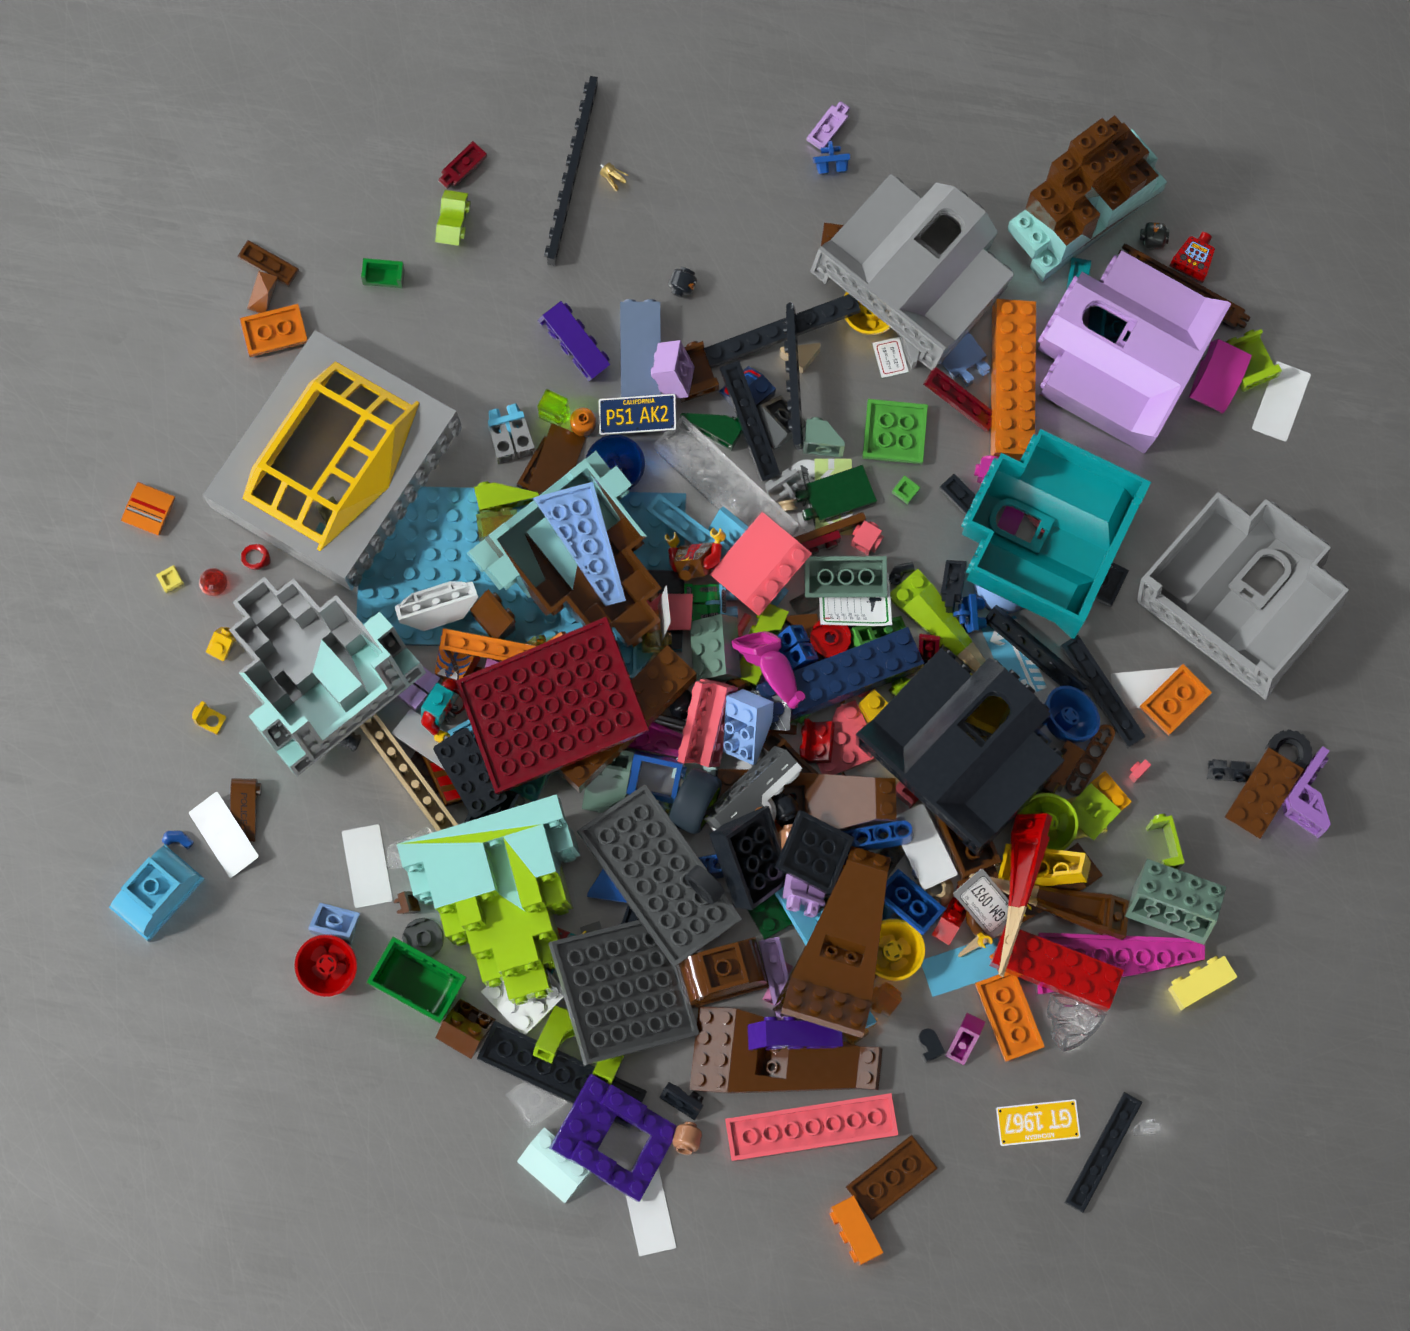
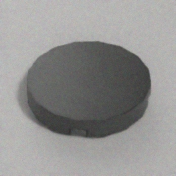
[402,918,444,958]

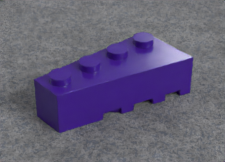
[537,301,610,381]
[748,1017,843,1050]

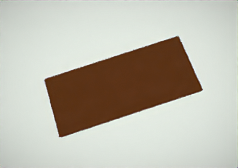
[528,423,585,495]

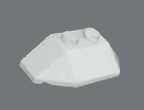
[395,581,478,631]

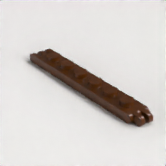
[1118,243,1251,328]

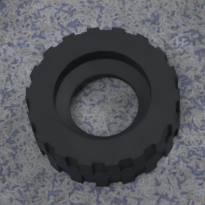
[1265,729,1313,771]

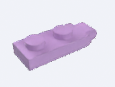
[807,101,850,150]

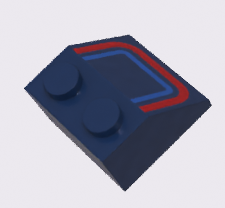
[719,366,776,408]

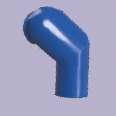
[162,830,194,850]

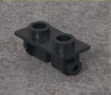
[1207,759,1251,783]

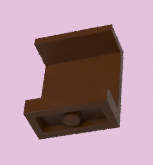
[679,341,719,403]

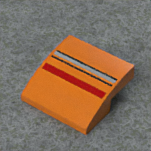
[121,482,176,535]

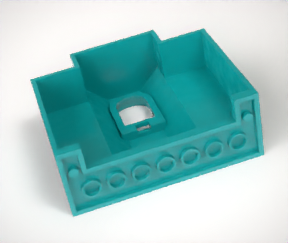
[961,429,1151,639]

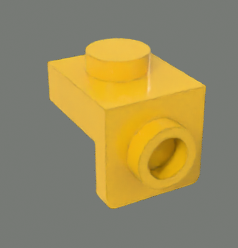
[206,627,236,661]

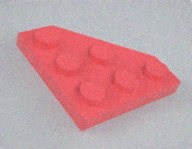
[816,700,875,775]

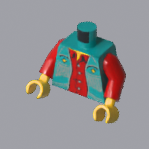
[421,679,460,743]

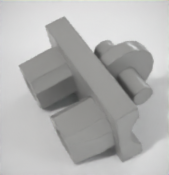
[765,468,805,505]

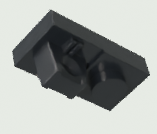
[659,1082,704,1121]

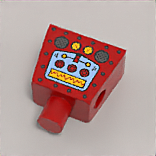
[1169,232,1215,283]

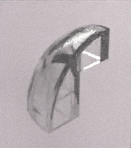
[1047,993,1107,1052]

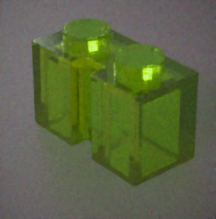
[537,389,571,427]

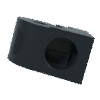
[918,1028,945,1063]

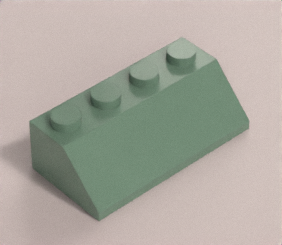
[804,556,887,597]

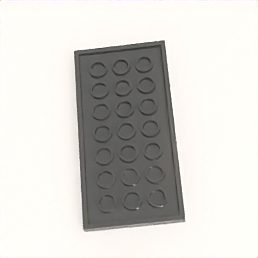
[577,784,742,967]

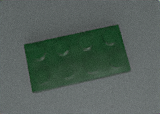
[747,893,829,940]

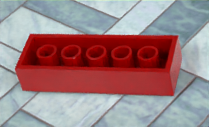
[989,925,1124,1012]

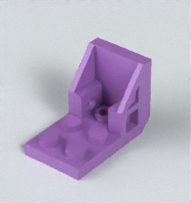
[1282,746,1331,838]

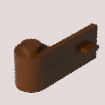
[230,778,262,842]

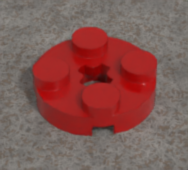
[810,617,851,659]

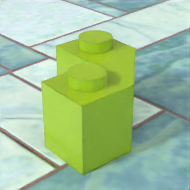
[435,190,471,246]

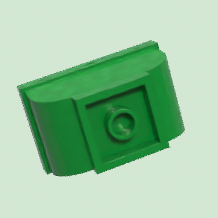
[367,937,467,1024]

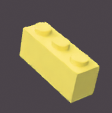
[1168,956,1237,1010]

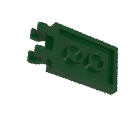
[795,465,877,522]

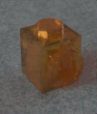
[870,982,902,1018]

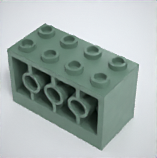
[1125,859,1226,945]

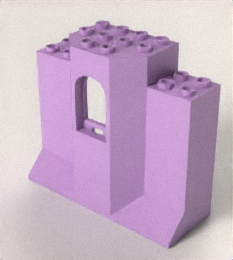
[1037,251,1231,454]

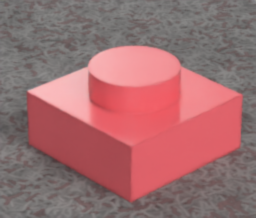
[1129,759,1151,783]

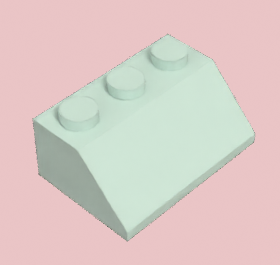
[517,1127,591,1203]

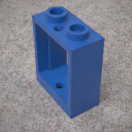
[626,750,687,804]

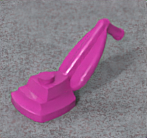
[732,631,805,709]

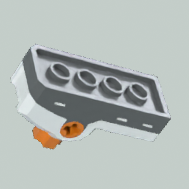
[703,746,802,834]

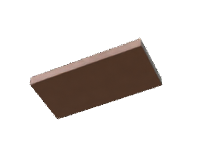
[845,1135,938,1221]

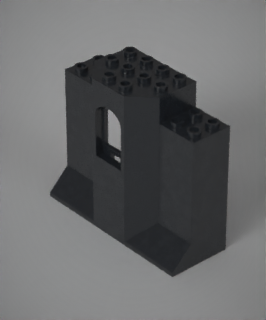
[856,648,1065,857]

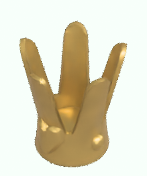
[600,162,628,191]

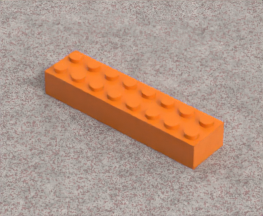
[990,299,1036,461]

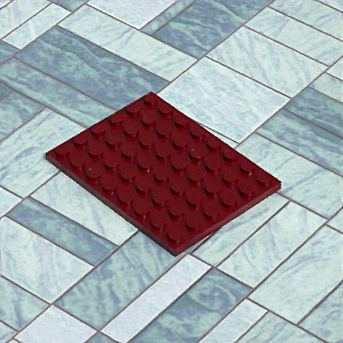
[456,617,650,795]

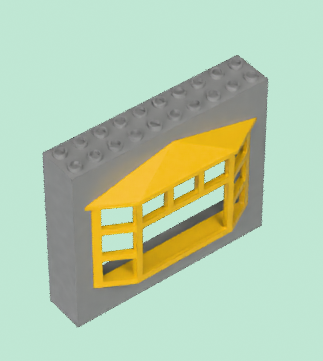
[203,330,462,591]

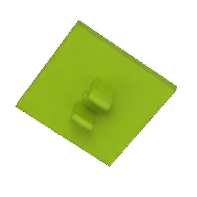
[1071,783,1121,841]

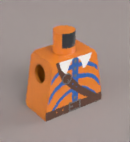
[435,645,481,683]

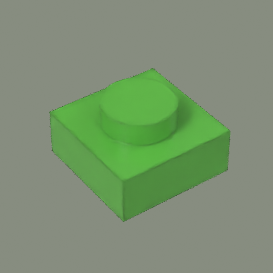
[892,475,920,505]

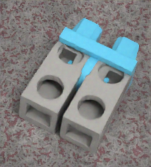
[488,403,535,464]

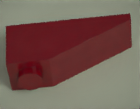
[919,634,943,665]

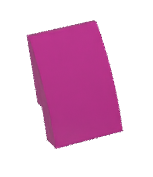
[1189,339,1252,413]

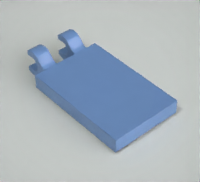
[942,332,991,387]

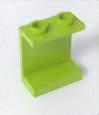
[1226,329,1282,392]
[1146,814,1185,870]

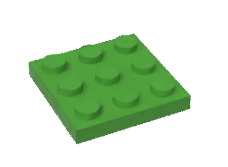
[862,399,928,464]

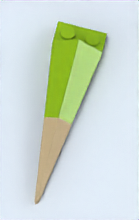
[890,569,986,672]

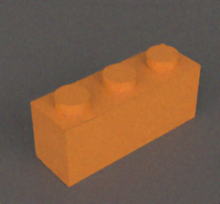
[829,1195,884,1265]

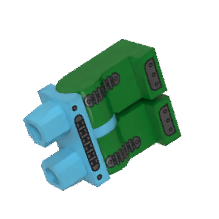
[684,584,738,621]

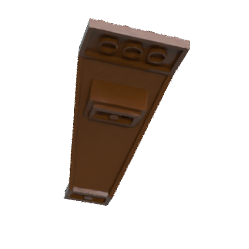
[689,1007,883,1094]

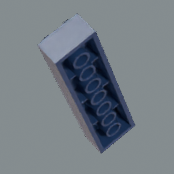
[756,627,924,723]

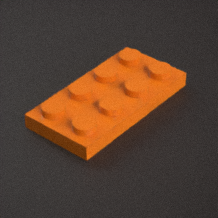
[975,972,1045,1062]

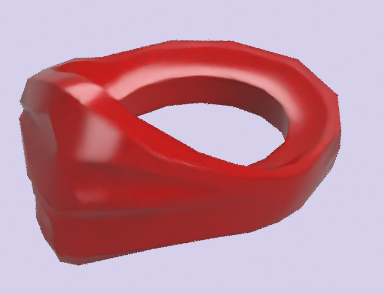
[241,544,271,570]

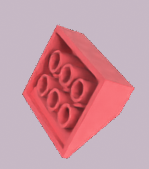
[709,512,812,616]

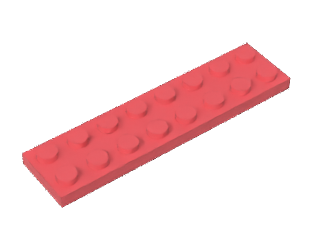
[725,1093,898,1162]

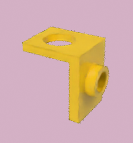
[192,701,227,735]

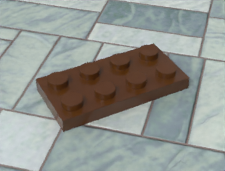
[1225,747,1304,839]

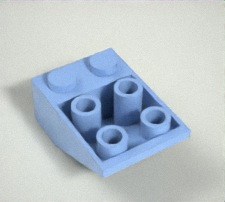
[723,689,774,765]

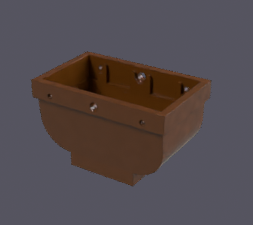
[679,937,769,1009]

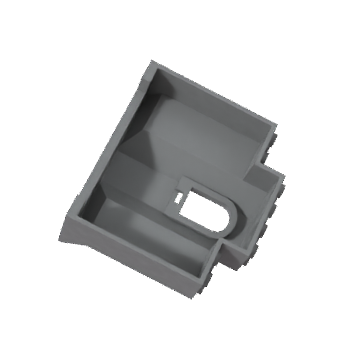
[810,174,1014,371]
[1137,492,1349,700]

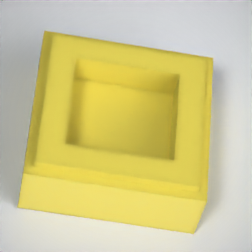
[156,565,184,593]

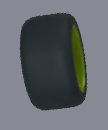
[669,768,722,834]

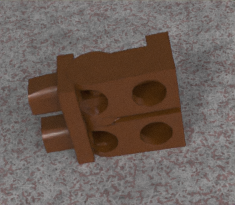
[1041,740,1084,794]

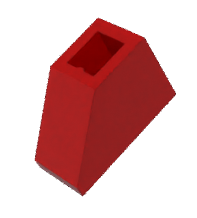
[932,897,966,945]

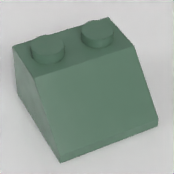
[803,417,845,458]

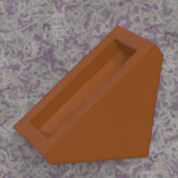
[247,271,278,313]

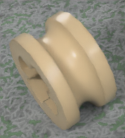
[778,499,798,512]

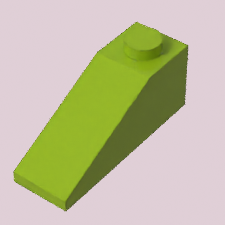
[474,481,539,515]

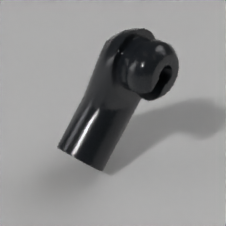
[889,562,915,585]

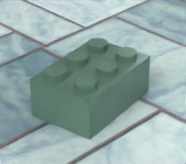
[690,614,741,682]

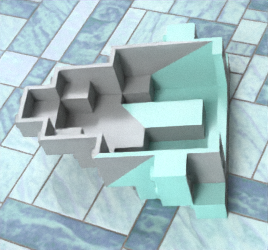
[229,577,426,777]

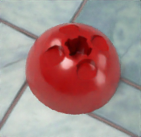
[294,934,357,997]

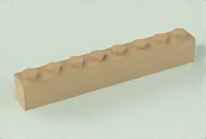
[360,714,458,832]

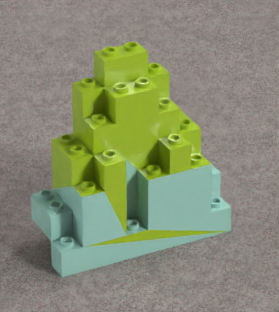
[397,794,581,1005]

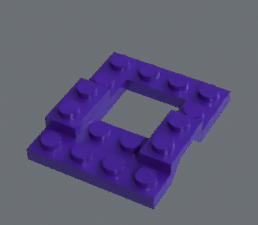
[549,1074,677,1202]

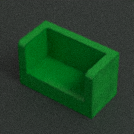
[361,258,405,288]

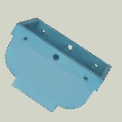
[109,845,204,942]

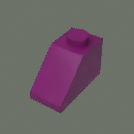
[945,1013,985,1065]

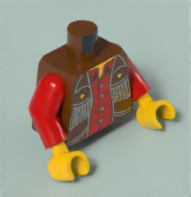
[665,528,726,581]

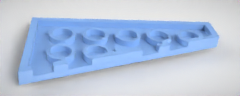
[533,482,626,606]

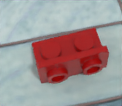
[799,718,835,764]

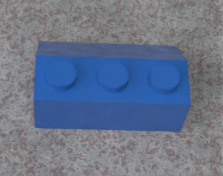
[884,869,946,935]

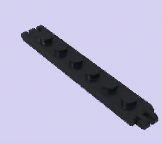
[783,302,803,451]

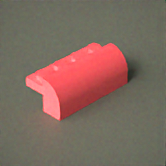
[677,679,738,767]

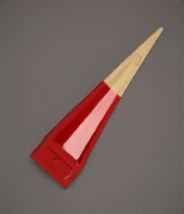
[998,813,1052,977]

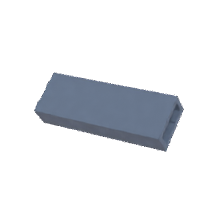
[620,299,661,397]

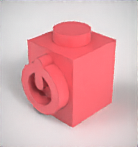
[851,520,884,555]

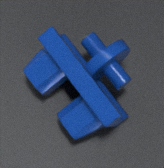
[813,141,850,174]
[953,594,987,634]

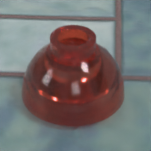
[199,568,228,596]

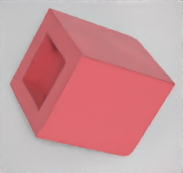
[896,782,919,809]

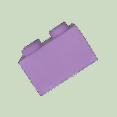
[651,340,694,399]

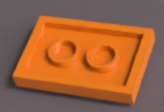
[240,304,308,357]
[1140,664,1212,736]

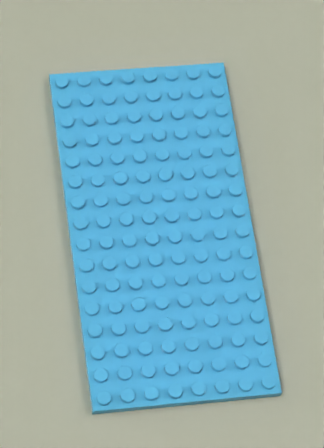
[356,486,686,652]

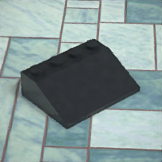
[709,806,786,910]

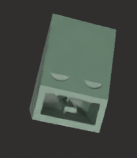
[582,751,634,813]

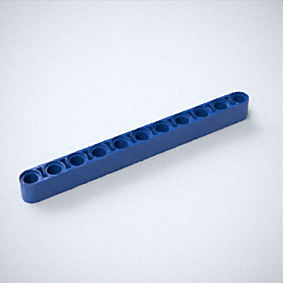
[698,820,913,879]

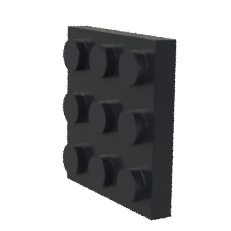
[775,810,854,895]

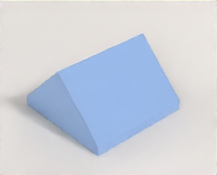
[308,903,360,944]

